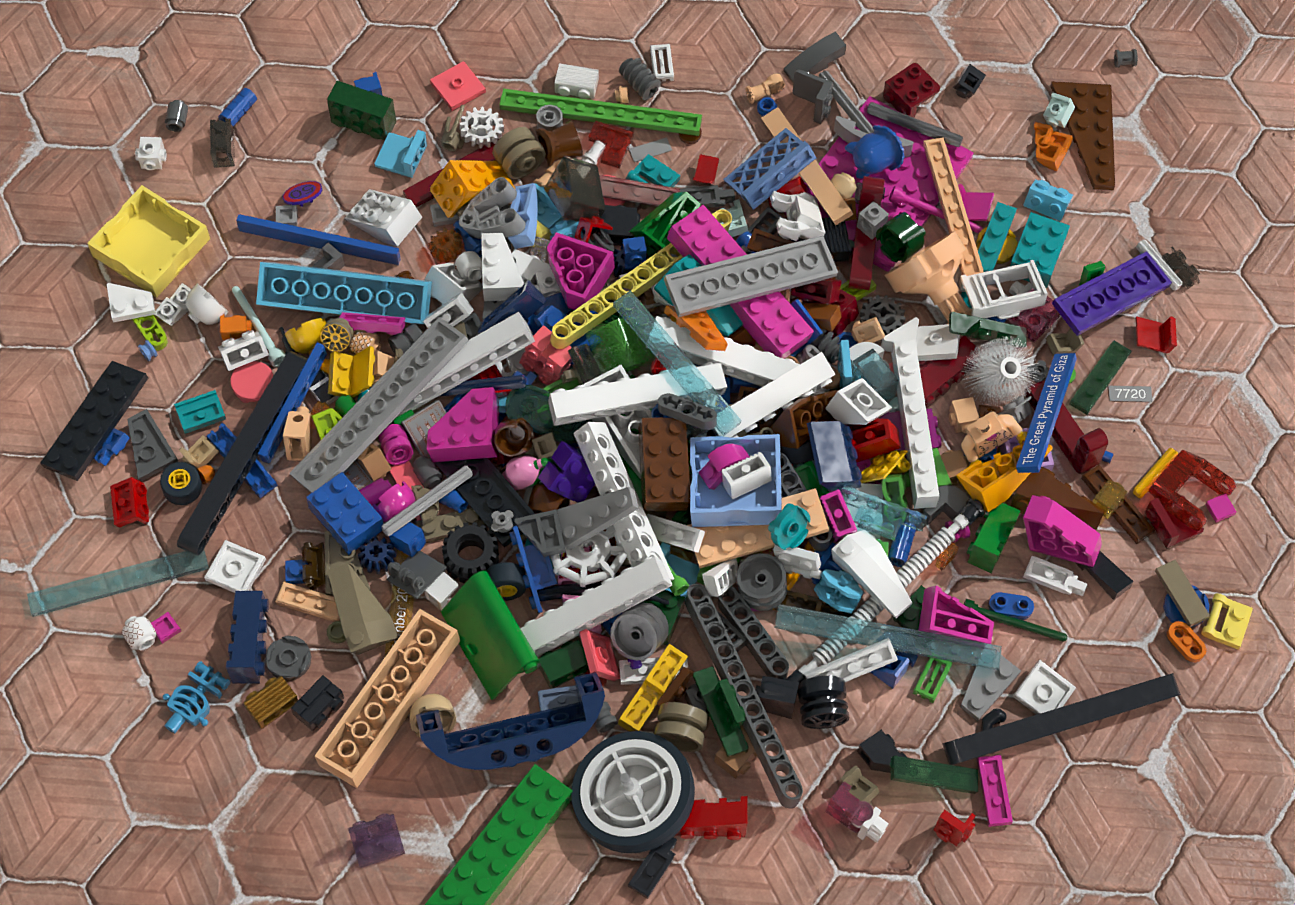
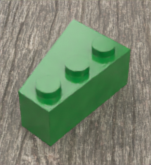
[629,192,701,252]
[966,503,1020,574]

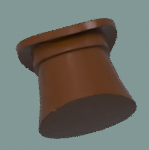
[536,120,583,167]

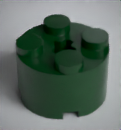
[876,212,926,263]

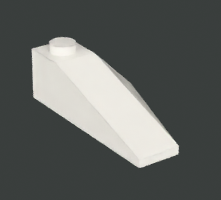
[832,530,912,618]

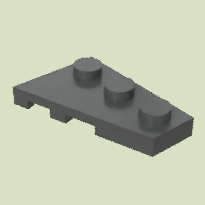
[127,409,178,482]

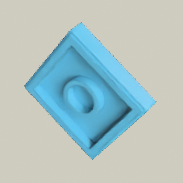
[837,340,852,390]

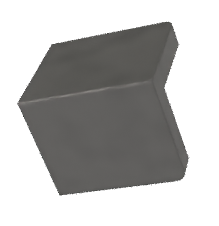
[313,243,345,270]

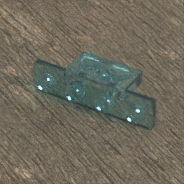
[841,486,927,541]

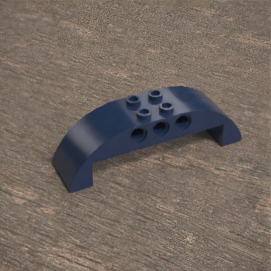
[416,672,605,770]

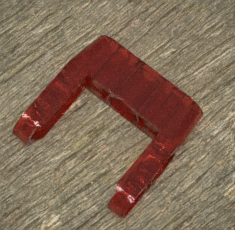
[1148,450,1236,531]

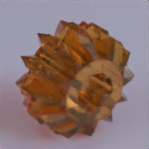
[428,227,465,263]

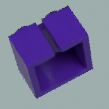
[538,441,595,503]

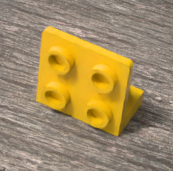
[328,346,375,398]

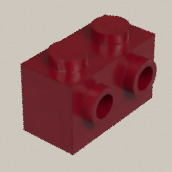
[790,278,842,304]

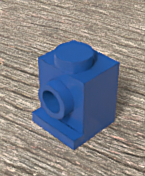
[354,72,383,96]
[623,237,646,270]

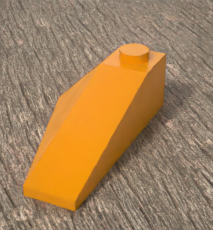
[956,443,1053,512]

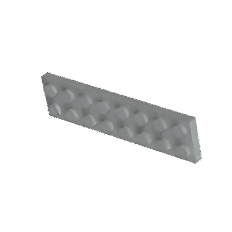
[664,236,838,317]

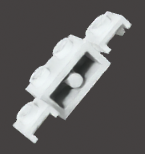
[770,191,825,241]

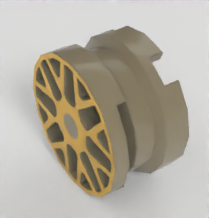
[320,317,354,352]

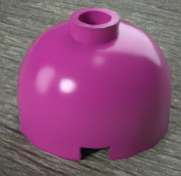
[372,481,416,523]

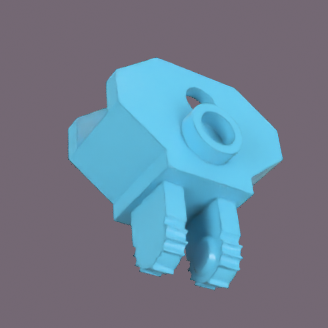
[814,569,864,613]

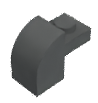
[922,485,971,525]

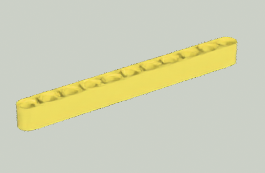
[550,209,732,349]

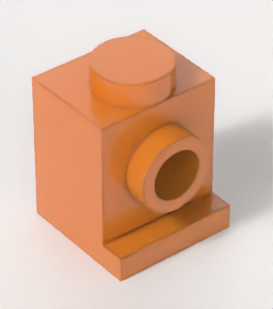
[220,314,252,341]

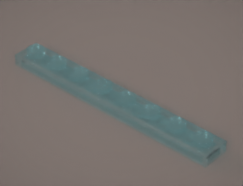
[613,290,742,436]

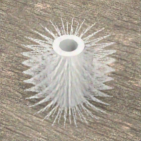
[961,336,1040,406]

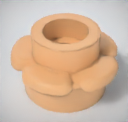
[615,86,629,104]

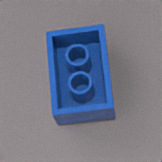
[306,472,383,555]

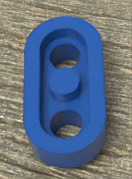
[988,592,1034,620]

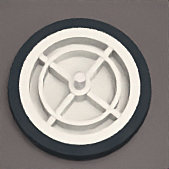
[571,731,695,853]

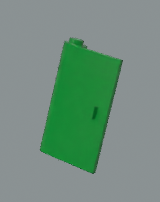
[441,571,539,700]

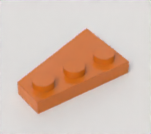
[664,305,728,351]

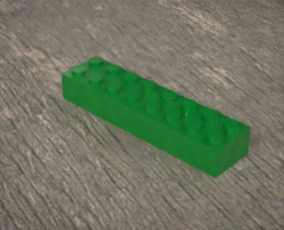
[425,764,572,905]

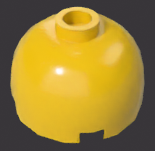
[285,318,326,355]

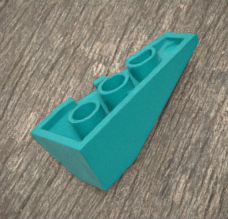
[654,254,743,337]

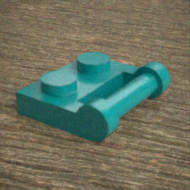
[626,154,681,187]

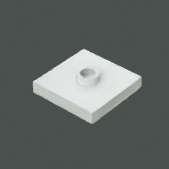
[916,324,960,361]
[204,540,266,593]
[1012,660,1076,715]

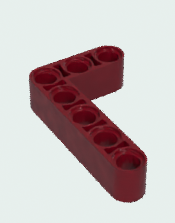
[848,176,885,291]
[1024,379,1108,474]

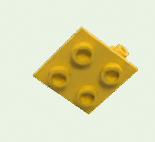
[860,450,910,483]

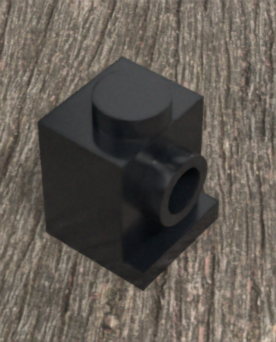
[953,64,986,98]

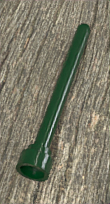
[964,598,1068,642]

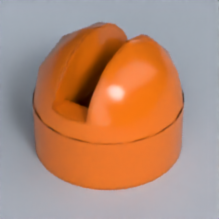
[196,465,215,484]

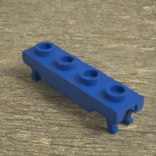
[206,423,278,498]

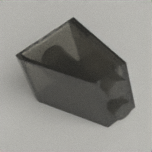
[544,155,606,222]

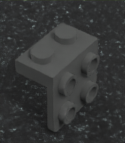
[792,69,833,124]

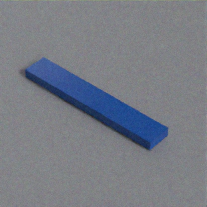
[258,342,327,464]

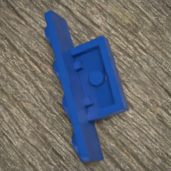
[509,526,557,613]

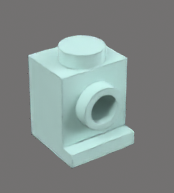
[1043,93,1075,128]

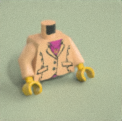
[962,412,1028,466]

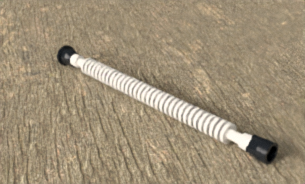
[785,499,984,693]

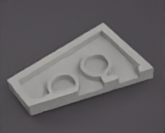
[960,645,1021,721]

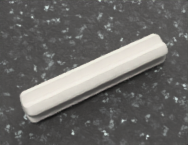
[1136,240,1182,291]

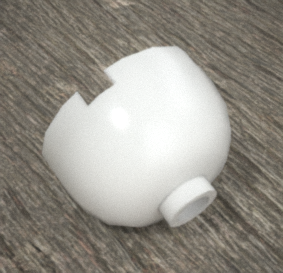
[186,283,229,325]

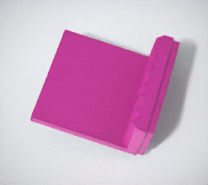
[958,184,994,221]

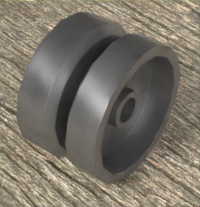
[611,602,669,661]

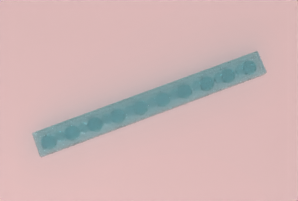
[774,604,1002,670]

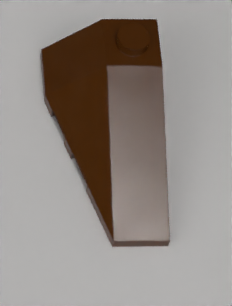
[772,390,839,449]

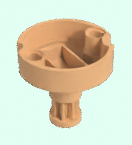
[885,231,972,324]

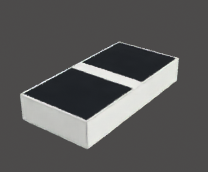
[309,369,339,408]

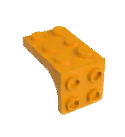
[430,160,515,218]

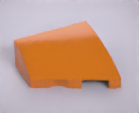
[1034,122,1073,172]

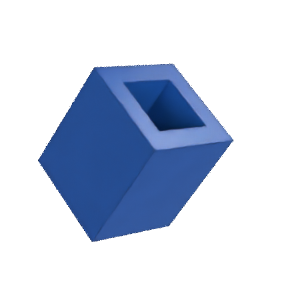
[389,522,426,557]

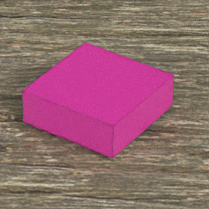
[1205,494,1236,522]
[151,612,181,644]

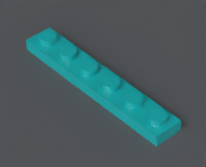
[961,202,1017,309]

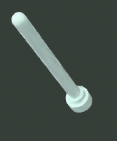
[232,286,286,367]

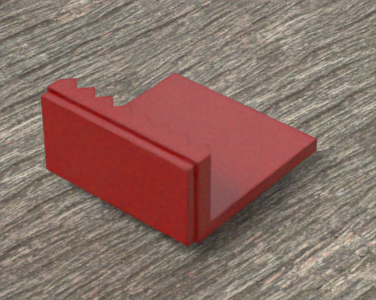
[1135,316,1177,353]

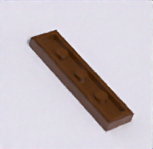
[1081,465,1155,544]

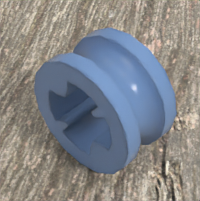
[138,340,158,362]

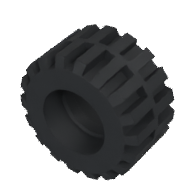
[442,522,499,583]

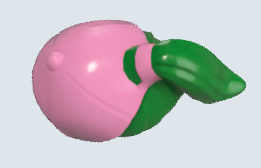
[502,455,562,491]

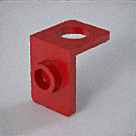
[692,154,719,185]
[574,216,613,243]

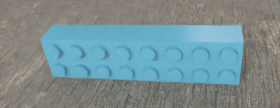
[256,262,432,324]

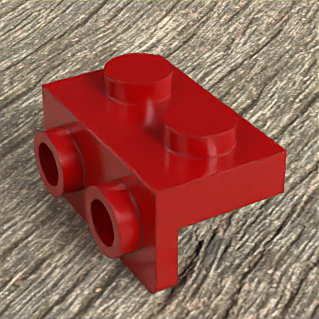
[934,809,976,847]

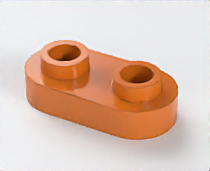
[1167,621,1207,663]

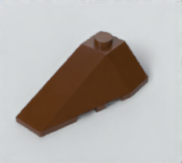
[1011,467,1105,530]

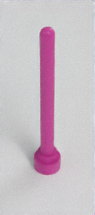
[888,186,983,233]

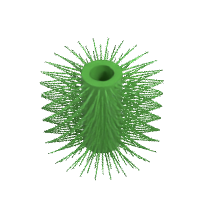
[587,311,658,374]

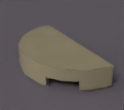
[411,485,439,526]

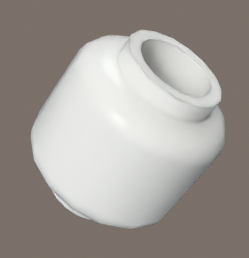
[455,251,483,282]

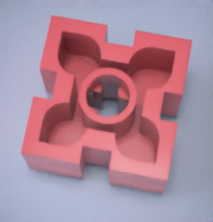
[519,325,577,385]

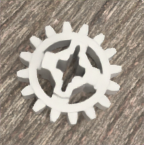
[460,107,504,148]

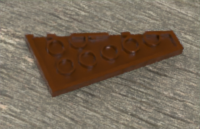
[1050,81,1115,190]

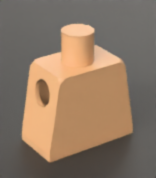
[283,406,313,461]

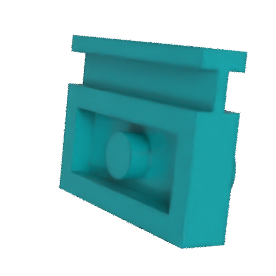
[174,390,226,434]

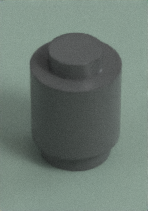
[165,100,188,132]
[413,456,443,489]

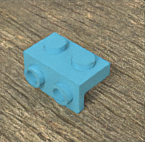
[1023,179,1073,221]
[535,183,566,230]

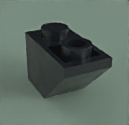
[857,729,910,775]

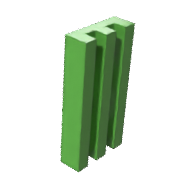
[913,653,952,703]

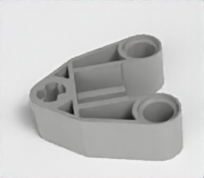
[459,177,526,239]

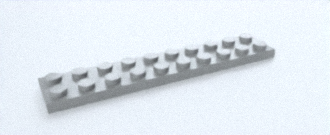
[289,317,469,493]

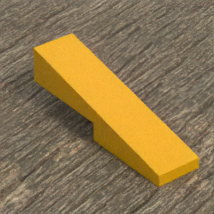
[618,644,688,732]

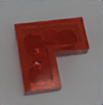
[589,120,634,169]

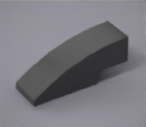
[784,31,846,82]

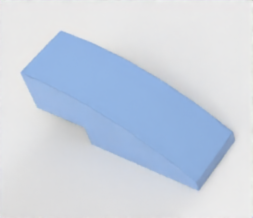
[508,183,538,249]

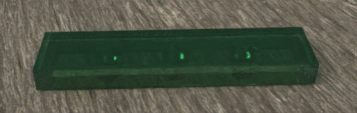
[1069,340,1132,415]
[891,755,978,794]

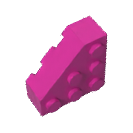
[547,232,615,310]
[427,387,499,462]
[1023,495,1102,567]

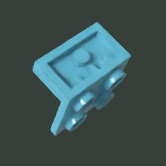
[374,130,427,178]

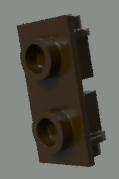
[301,542,325,590]

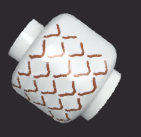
[122,616,156,651]

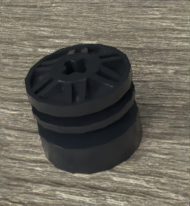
[798,675,850,729]

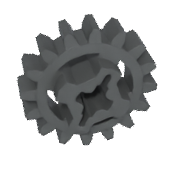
[859,295,906,336]

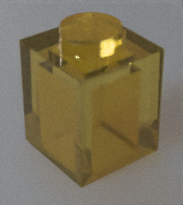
[1093,479,1127,519]

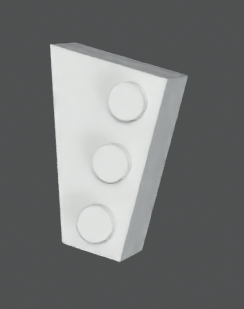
[482,233,524,301]

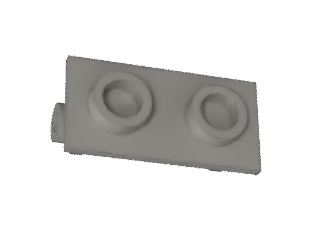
[998,396,1033,423]

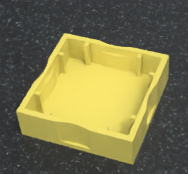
[87,185,210,298]

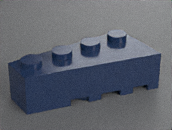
[226,591,269,684]

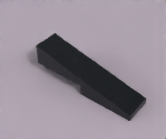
[1075,551,1134,600]

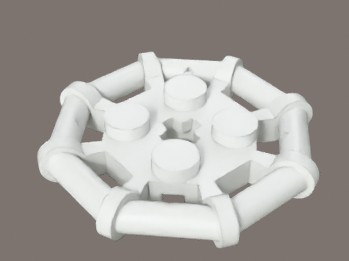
[551,525,627,587]

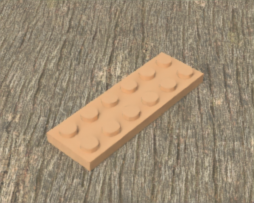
[687,488,829,568]

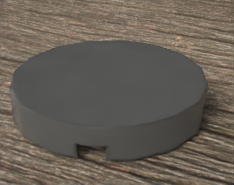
[265,636,312,681]

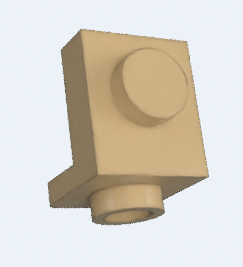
[179,435,219,468]

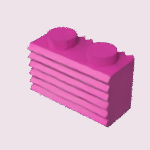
[820,490,857,542]

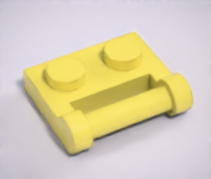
[1201,593,1253,650]

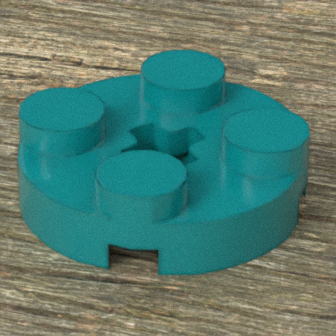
[768,503,811,550]

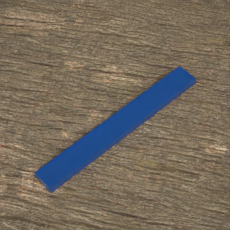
[236,214,401,265]

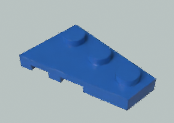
[533,305,601,367]

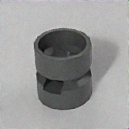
[388,323,423,354]

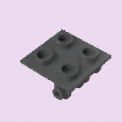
[386,551,447,599]

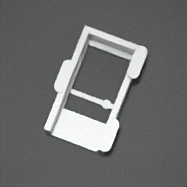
[959,260,1047,320]

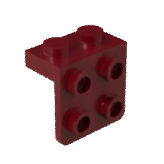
[883,63,940,118]
[802,289,859,340]
[1145,495,1204,549]

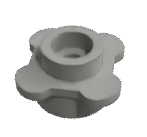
[491,510,514,532]

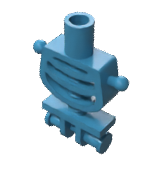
[163,661,231,734]

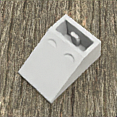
[345,189,422,247]

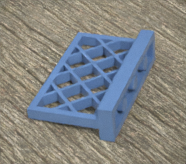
[723,128,816,210]

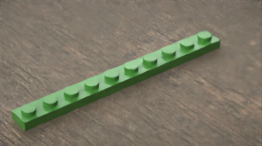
[499,89,702,136]

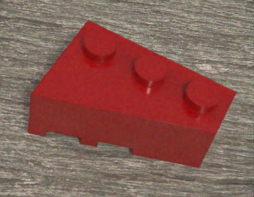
[832,419,901,463]
[675,796,748,840]

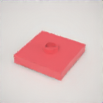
[430,61,486,111]
[579,629,620,681]

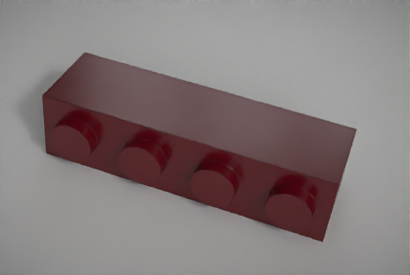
[920,336,982,408]

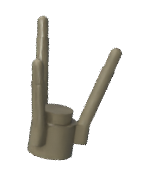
[440,104,465,152]

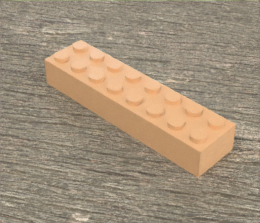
[315,609,460,788]

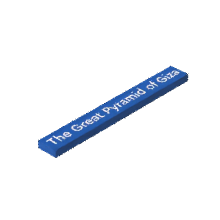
[1016,353,1077,473]

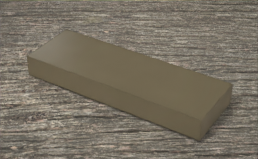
[1155,560,1210,627]

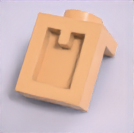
[851,317,885,343]

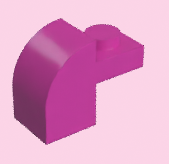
[698,444,750,490]

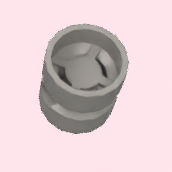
[536,105,563,131]

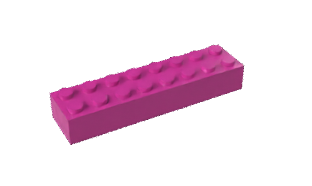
[667,205,814,359]

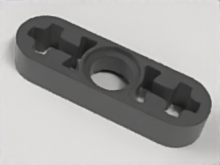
[658,393,717,430]

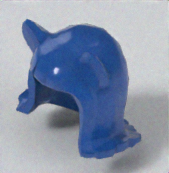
[845,125,905,179]

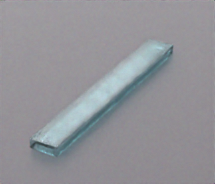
[27,549,209,617]

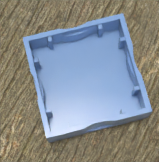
[690,434,782,527]

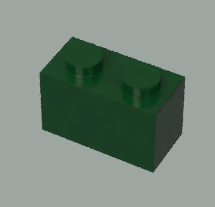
[538,640,590,689]

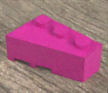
[918,585,994,648]

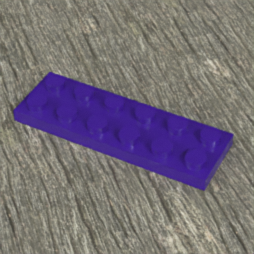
[1052,251,1172,336]

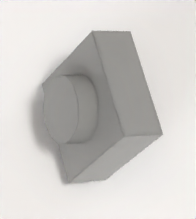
[276,205,298,227]

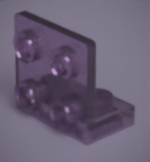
[348,813,405,868]

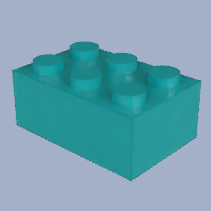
[1010,212,1070,288]

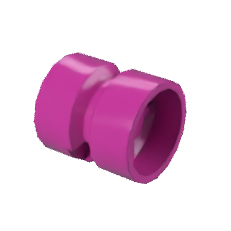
[378,424,413,465]

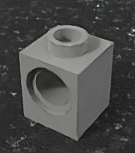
[857,201,889,239]

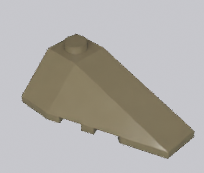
[327,563,399,655]

